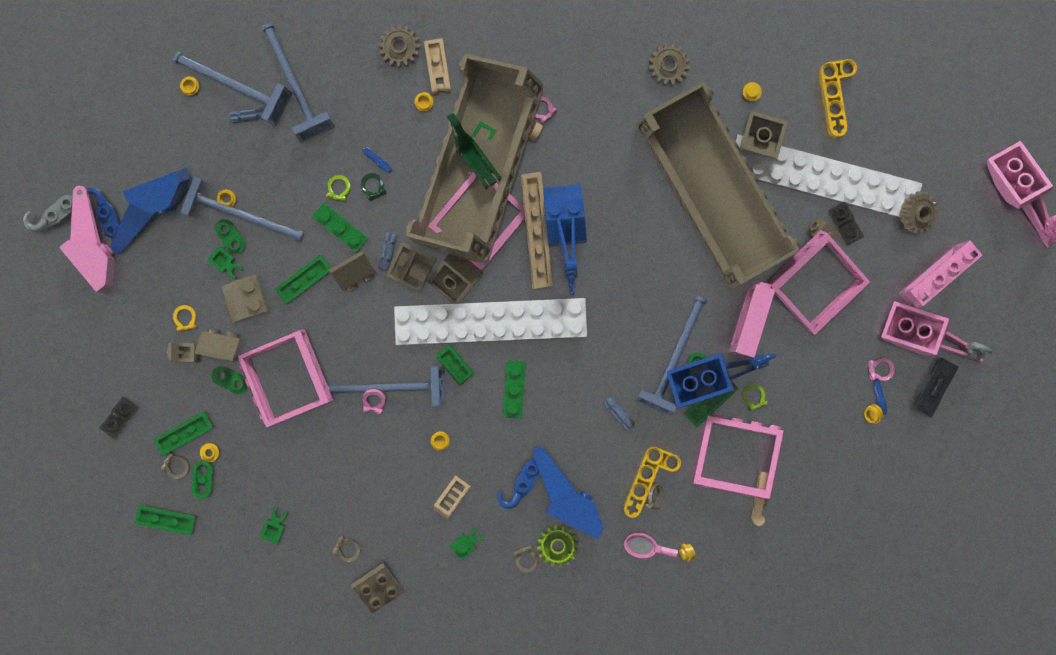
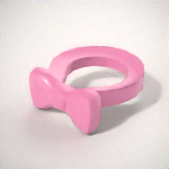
[535,96,557,124]
[868,358,895,381]
[362,389,386,415]

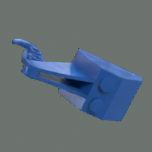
[87,168,190,253]
[543,184,587,295]
[666,353,776,408]
[497,447,603,539]

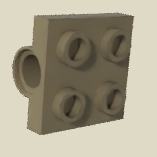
[385,242,436,292]
[351,563,404,614]

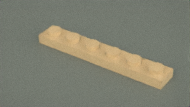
[521,172,553,289]

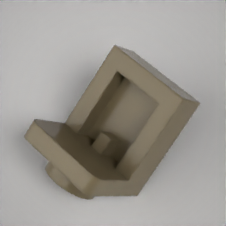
[806,218,841,250]
[167,343,198,362]

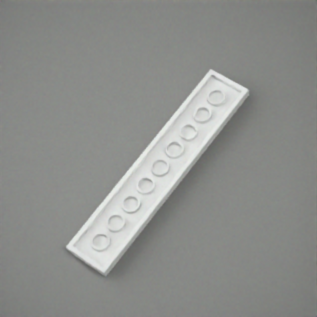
[735,134,923,218]
[394,298,587,345]

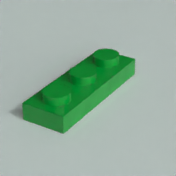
[312,202,369,253]
[275,254,331,304]
[503,360,526,419]
[684,380,739,428]
[153,411,214,456]
[135,505,196,535]

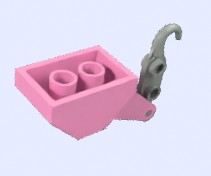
[24,186,115,293]
[881,301,992,363]

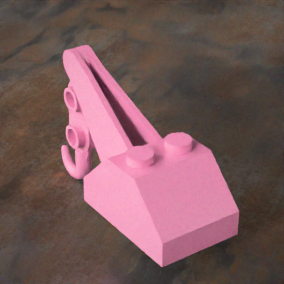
[987,141,1056,247]

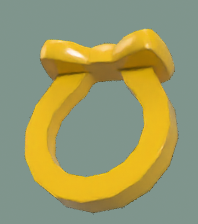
[173,305,197,332]

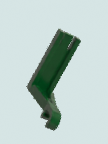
[447,113,502,190]

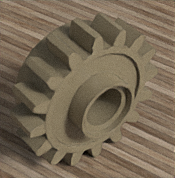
[378,24,420,67]
[648,43,690,85]
[900,191,939,234]

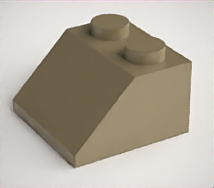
[740,111,788,159]
[329,250,376,292]
[427,254,483,304]
[221,274,269,323]
[195,328,242,361]

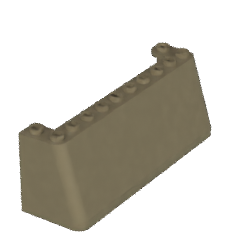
[405,54,543,264]
[636,82,800,289]

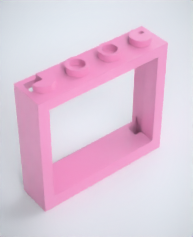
[428,171,525,271]
[766,230,870,335]
[899,240,983,308]
[728,282,775,358]
[238,329,333,427]
[694,414,785,501]

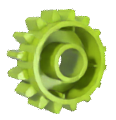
[537,524,579,567]

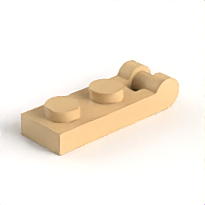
[424,38,451,95]
[751,471,769,526]

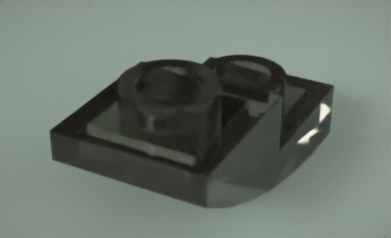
[828,201,864,246]
[99,397,138,440]

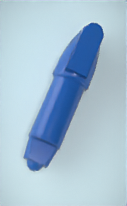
[363,147,392,173]
[874,379,887,415]

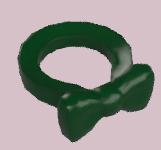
[360,173,386,201]

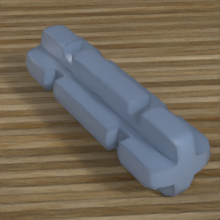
[230,107,265,123]
[378,233,397,271]
[603,397,635,431]

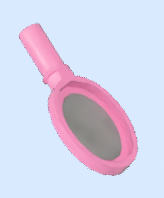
[624,533,678,558]

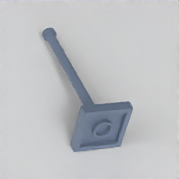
[262,23,335,143]
[173,52,292,127]
[181,177,303,242]
[635,296,707,416]
[327,367,445,406]

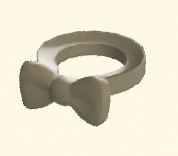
[161,453,189,479]
[643,484,663,509]
[332,536,360,562]
[513,545,539,573]

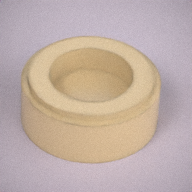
[528,122,543,142]

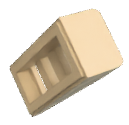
[433,475,471,519]

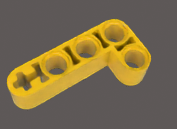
[819,59,857,138]
[623,446,681,518]

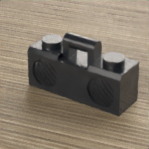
[911,358,959,418]

